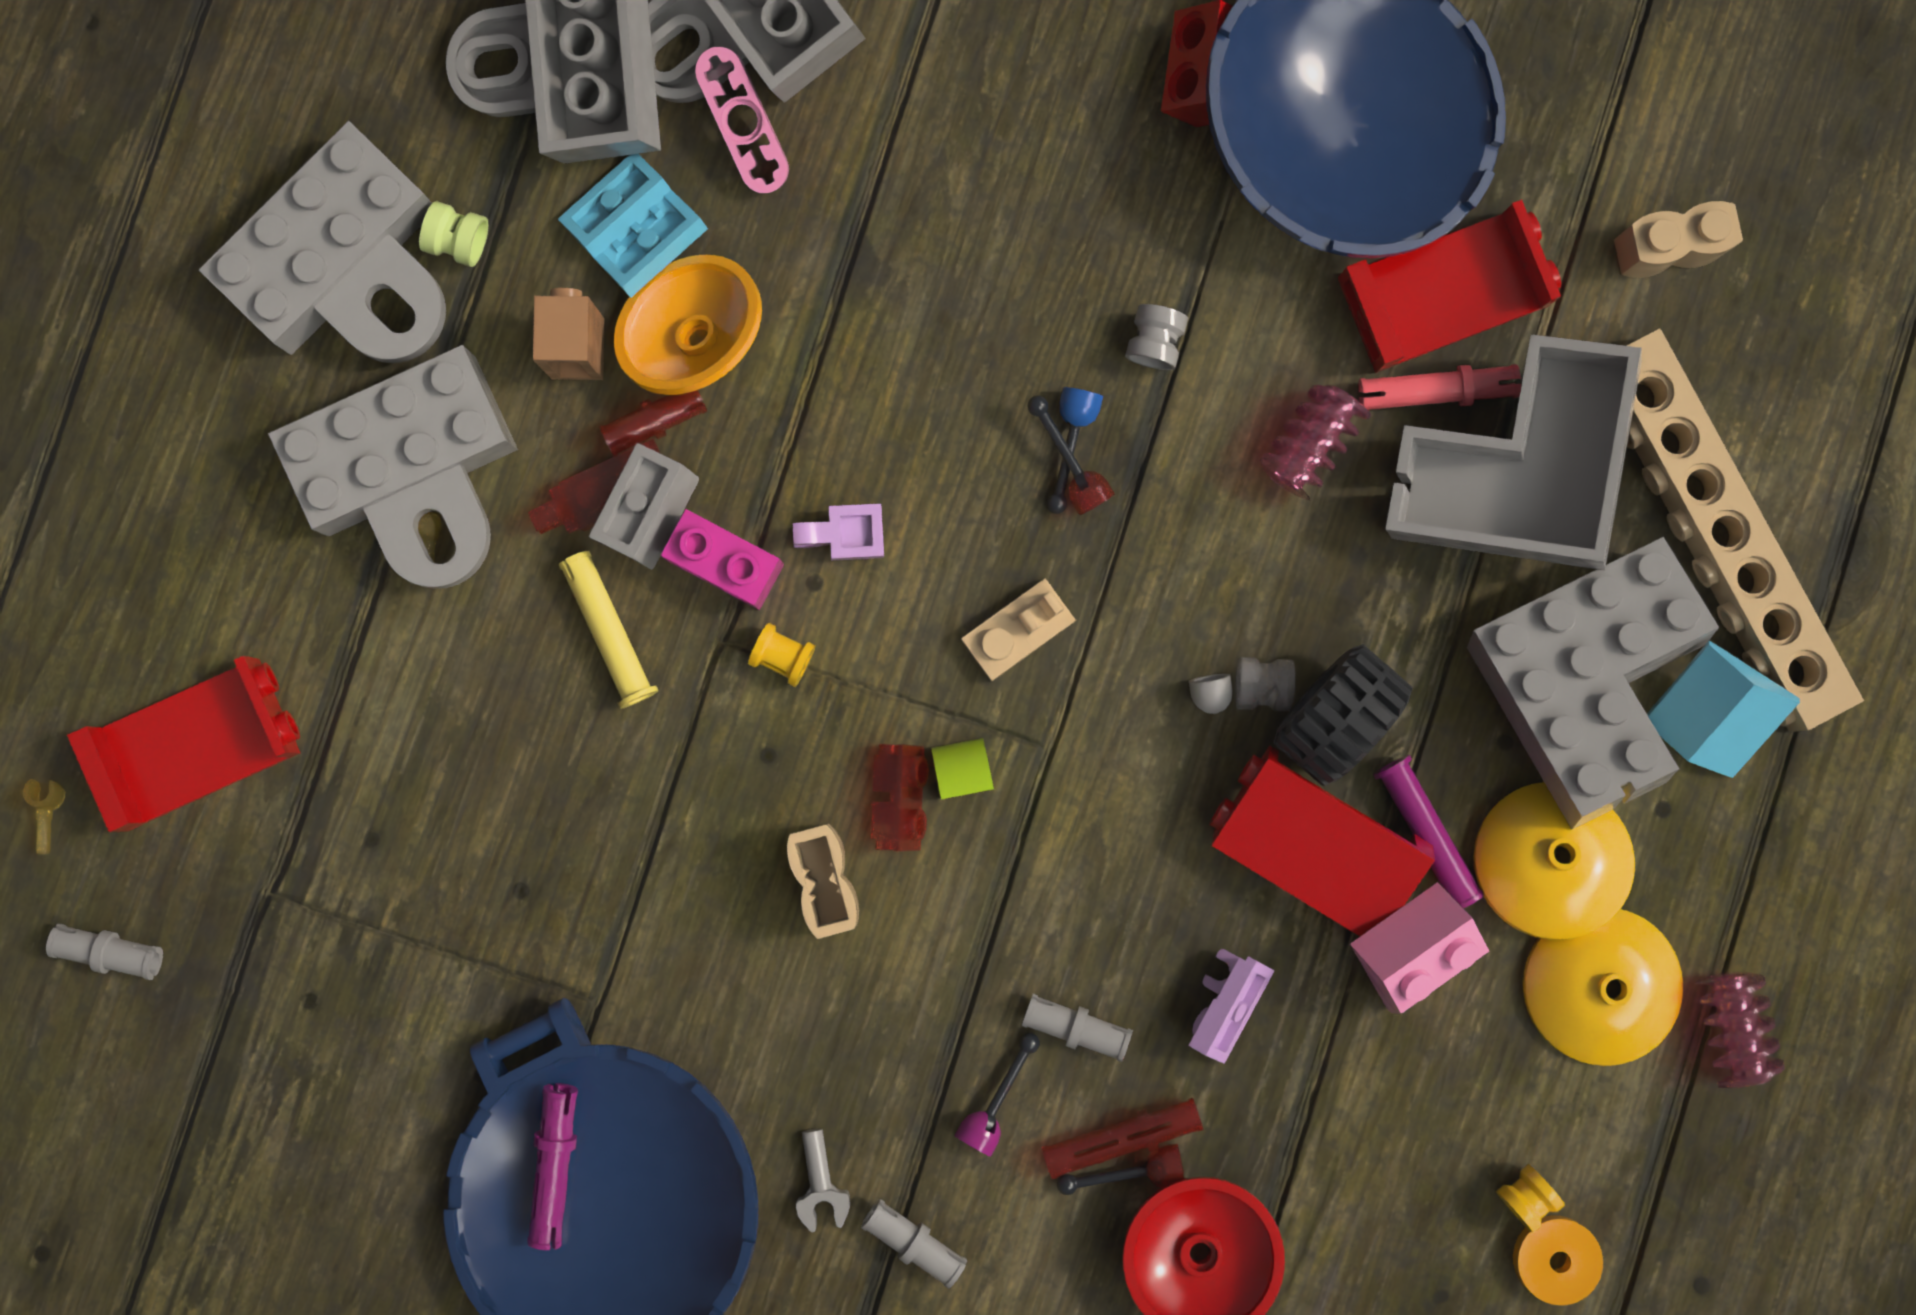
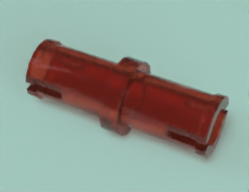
[598,390,708,457]

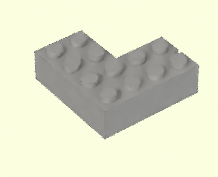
[1386,335,1642,570]
[1467,537,1719,830]

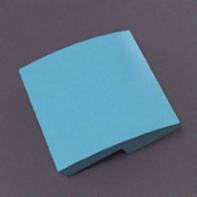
[558,154,708,298]

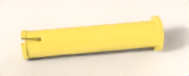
[559,551,659,709]

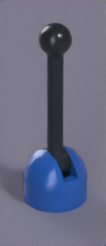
[1047,387,1104,514]

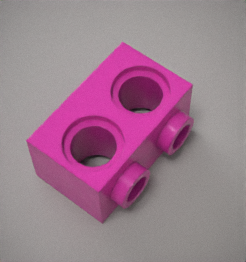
[661,509,784,610]

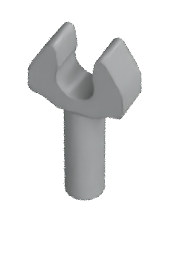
[796,1128,851,1232]

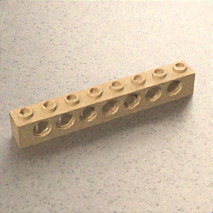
[1627,328,1864,732]

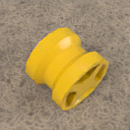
[1496,1164,1565,1233]

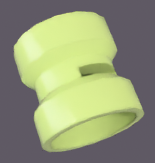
[419,201,489,267]

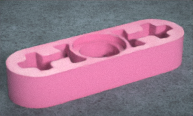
[695,47,789,193]

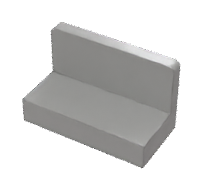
[589,443,699,570]

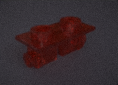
[870,744,929,851]

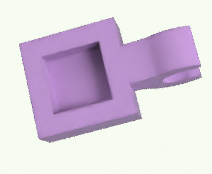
[793,504,884,561]

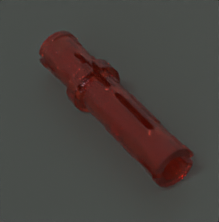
[1042,1098,1204,1180]

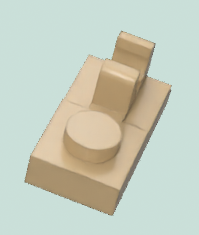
[961,578,1076,682]

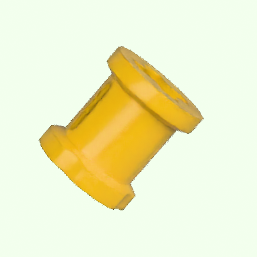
[748,623,816,687]

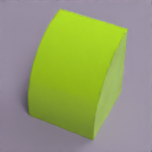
[931,738,994,799]

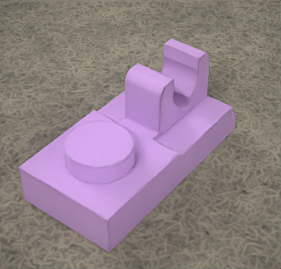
[1188,949,1274,1064]

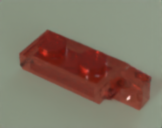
[528,439,661,534]

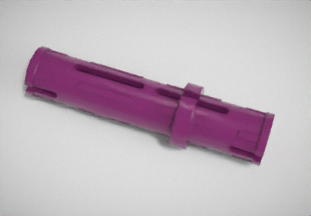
[527,1083,578,1250]

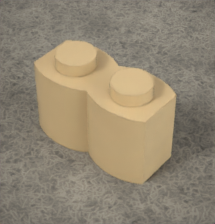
[1614,201,1743,278]
[787,824,859,939]

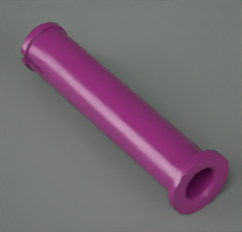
[1373,755,1484,908]

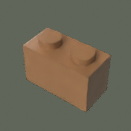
[533,288,605,380]

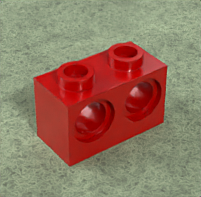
[1161,0,1233,127]

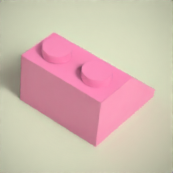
[1350,882,1489,1014]

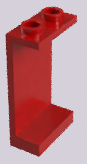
[1338,199,1561,373]
[67,656,301,832]
[1209,746,1435,937]

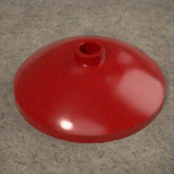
[1122,1177,1285,1315]

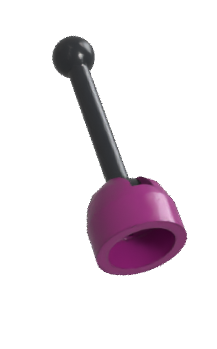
[954,1033,1040,1157]

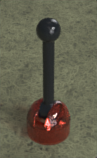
[1027,396,1115,516]
[1057,1143,1185,1195]

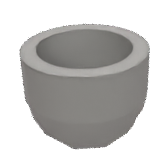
[1189,674,1233,714]

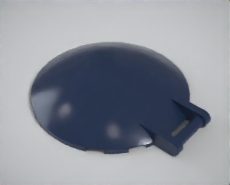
[1206,0,1506,258]
[444,998,758,1315]

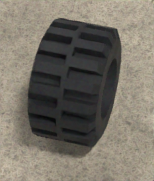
[1273,644,1413,786]

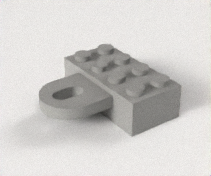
[446,0,661,164]
[648,0,866,103]
[199,121,446,363]
[268,345,518,589]

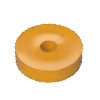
[1513,1215,1603,1305]

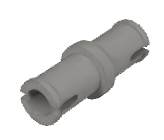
[46,924,163,980]
[1022,994,1133,1062]
[861,1199,967,1289]

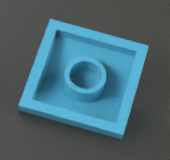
[1647,641,1800,778]

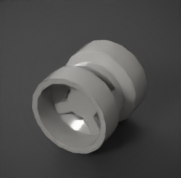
[1125,304,1188,370]

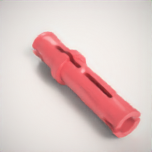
[1358,364,1521,412]

